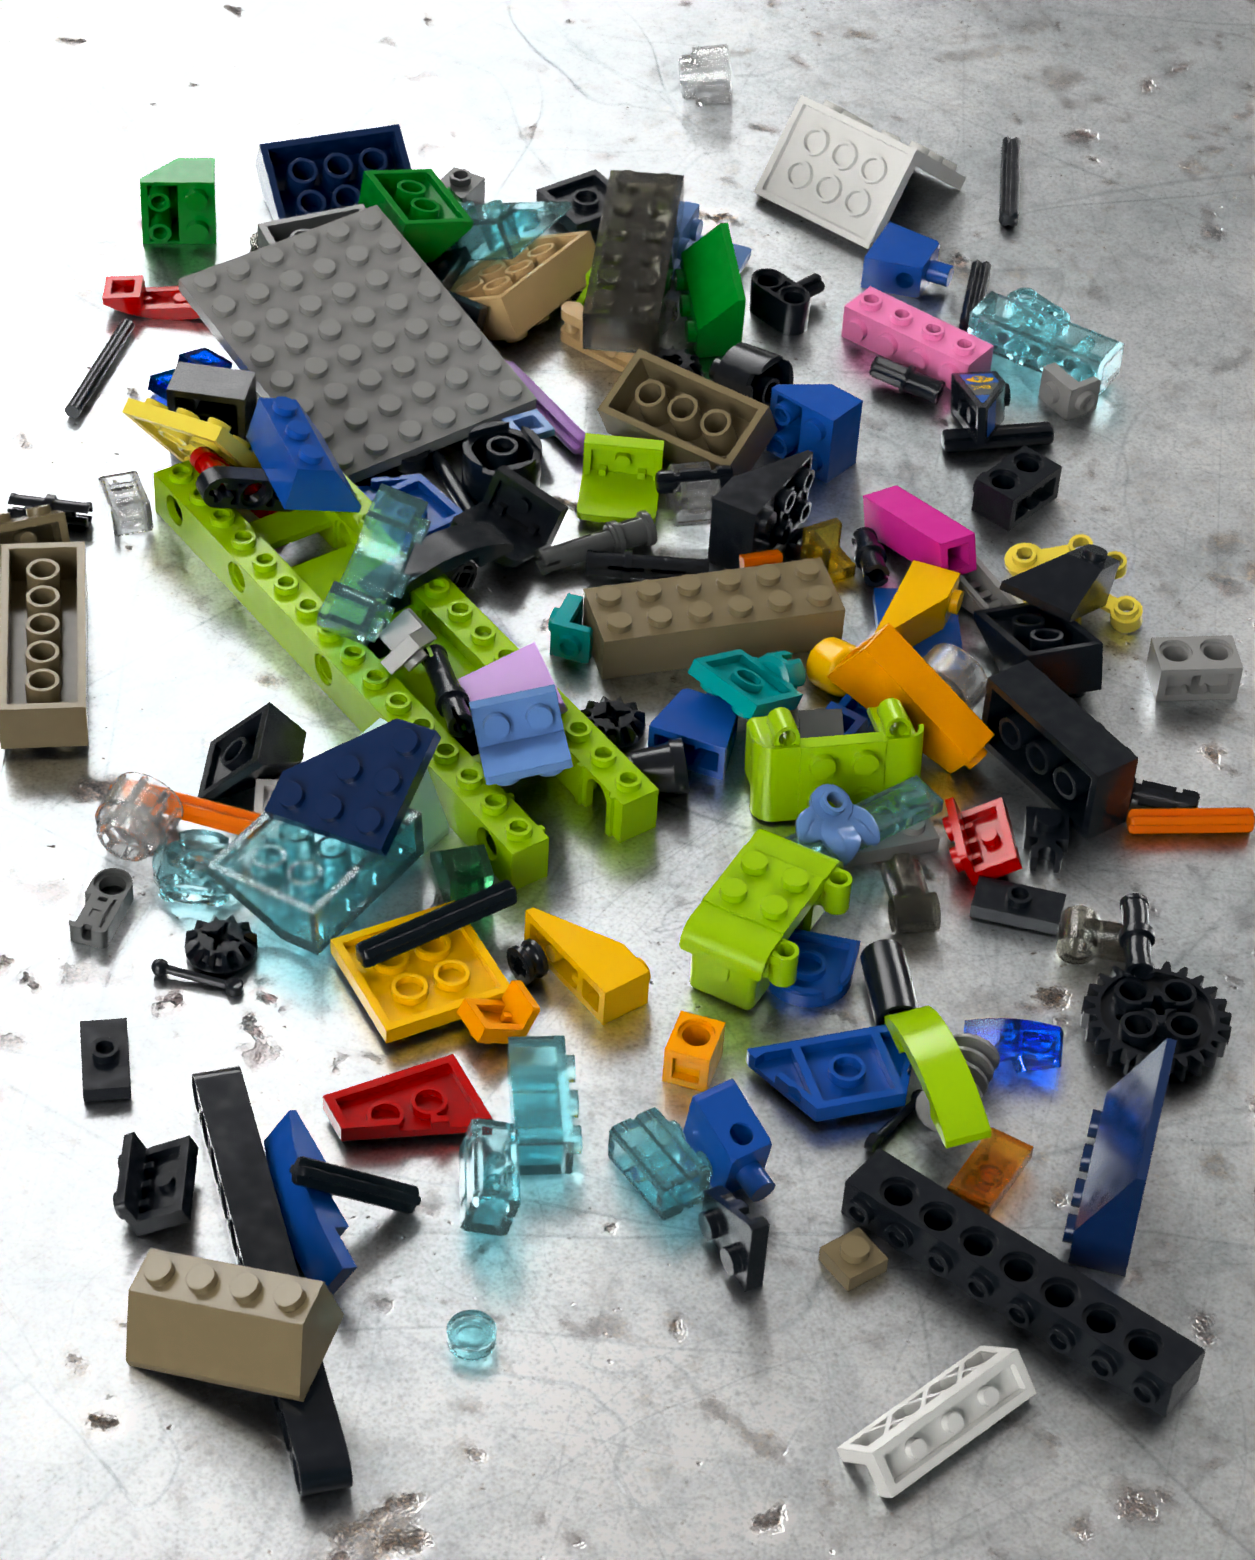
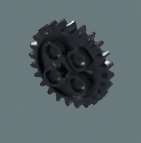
[1080,961,1232,1082]

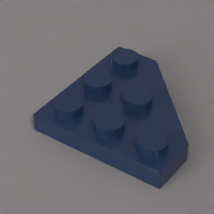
[264,718,441,857]

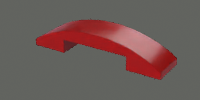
[102,275,200,320]

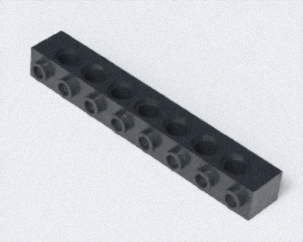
[841,1148,1206,1418]

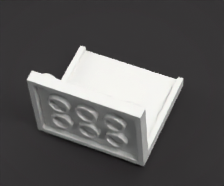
[753,95,966,250]

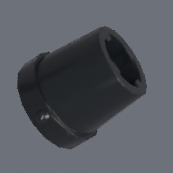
[630,738,690,795]

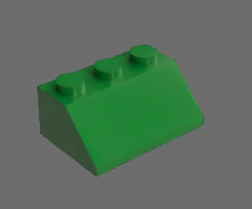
[359,169,474,263]
[674,223,746,358]

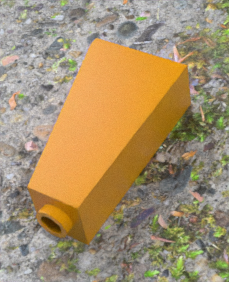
[827,623,995,774]

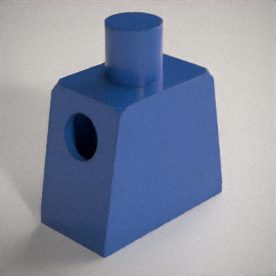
[861,222,954,298]
[648,688,739,781]
[679,1078,775,1202]

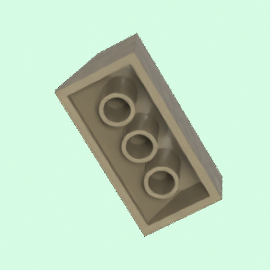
[126,1248,344,1402]

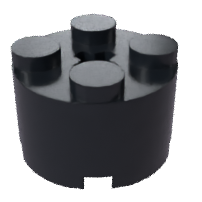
[709,342,794,407]
[462,421,542,503]

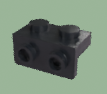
[113,1132,199,1236]

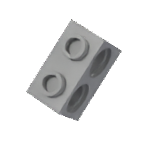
[1145,635,1243,702]

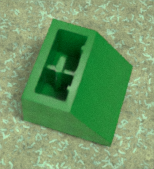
[140,158,217,244]

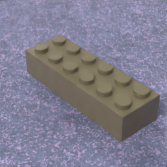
[0,541,89,749]
[582,558,845,680]

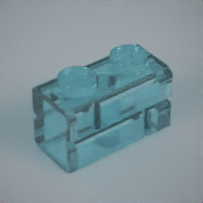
[608,1107,713,1221]
[459,1118,521,1236]

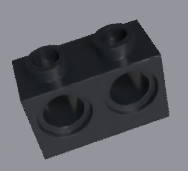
[972,445,1062,531]

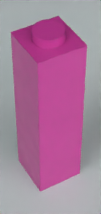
[863,485,977,575]

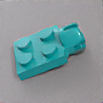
[688,649,806,719]

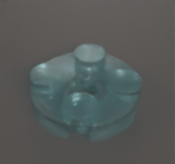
[152,829,243,906]

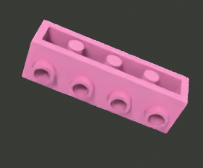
[841,286,994,390]

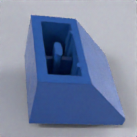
[766,384,863,484]

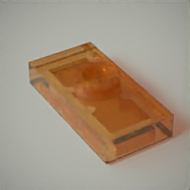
[947,1127,1034,1216]

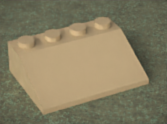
[450,230,599,343]

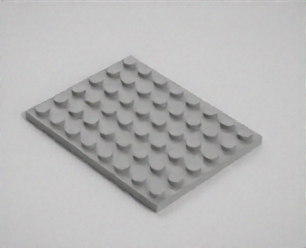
[178,205,537,483]

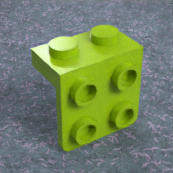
[576,433,664,524]

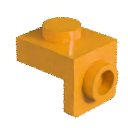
[457,980,540,1044]

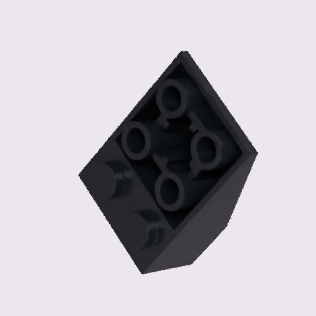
[708,450,815,569]

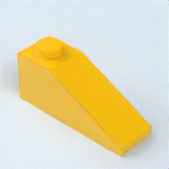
[875,560,964,647]
[524,907,651,1025]

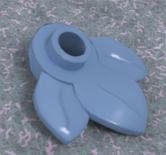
[795,784,880,866]

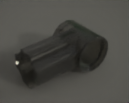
[881,853,941,935]
[1056,905,1125,965]

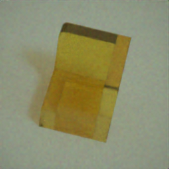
[800,518,856,584]

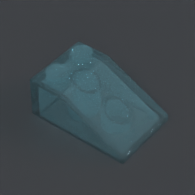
[451,199,572,261]

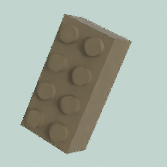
[597,348,777,476]

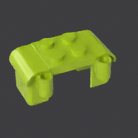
[744,698,924,822]
[679,828,852,1010]

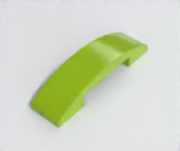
[885,1005,991,1149]

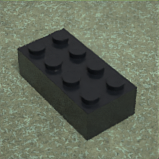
[981,660,1138,840]

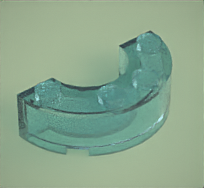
[317,483,431,646]

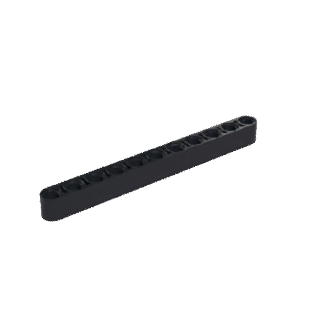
[191,1065,353,1497]

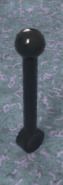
[151,958,243,997]
[864,1089,922,1153]

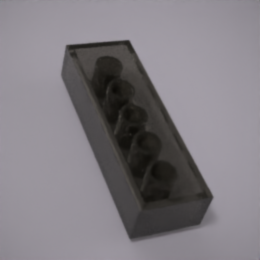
[582,170,684,355]

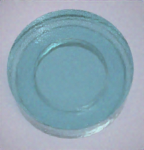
[446,1310,497,1361]

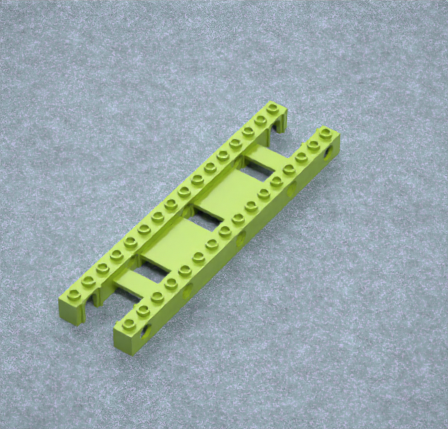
[154,460,659,890]

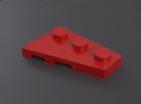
[323,1054,493,1141]

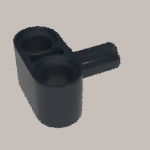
[749,268,825,336]

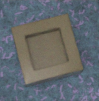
[818,1227,889,1292]

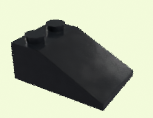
[974,602,1103,698]

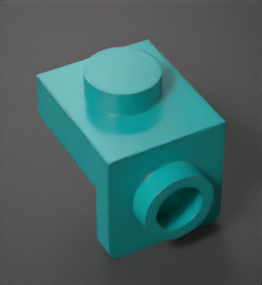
[548,593,593,664]

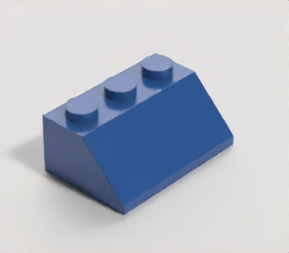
[246,396,361,512]

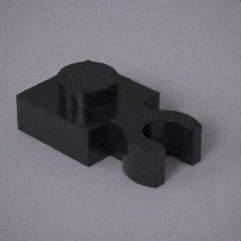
[1023,806,1069,873]

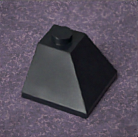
[999,544,1120,622]
[198,702,307,801]

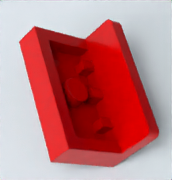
[942,797,1023,887]

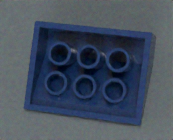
[255,124,412,220]
[1062,1038,1177,1277]

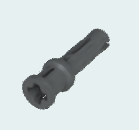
[535,510,657,575]

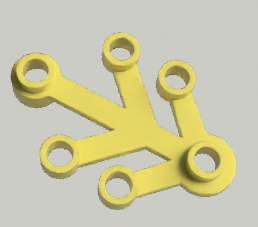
[1004,534,1143,633]

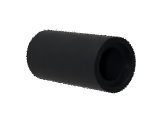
[860,939,919,1026]

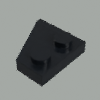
[698,1185,770,1292]

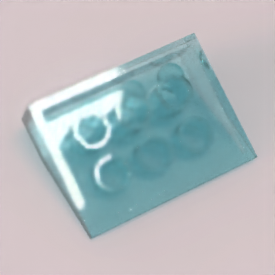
[205,808,424,955]

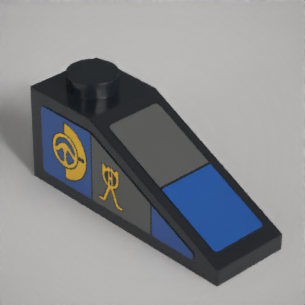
[950,371,1011,445]

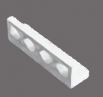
[836,1346,1037,1498]

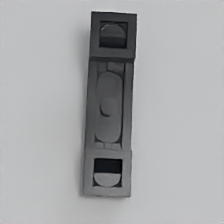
[353,521,514,623]

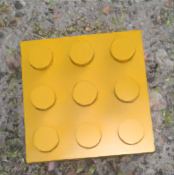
[330,900,509,1044]

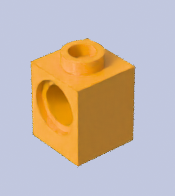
[662,1011,726,1092]

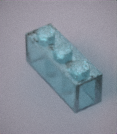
[507,1036,582,1175]

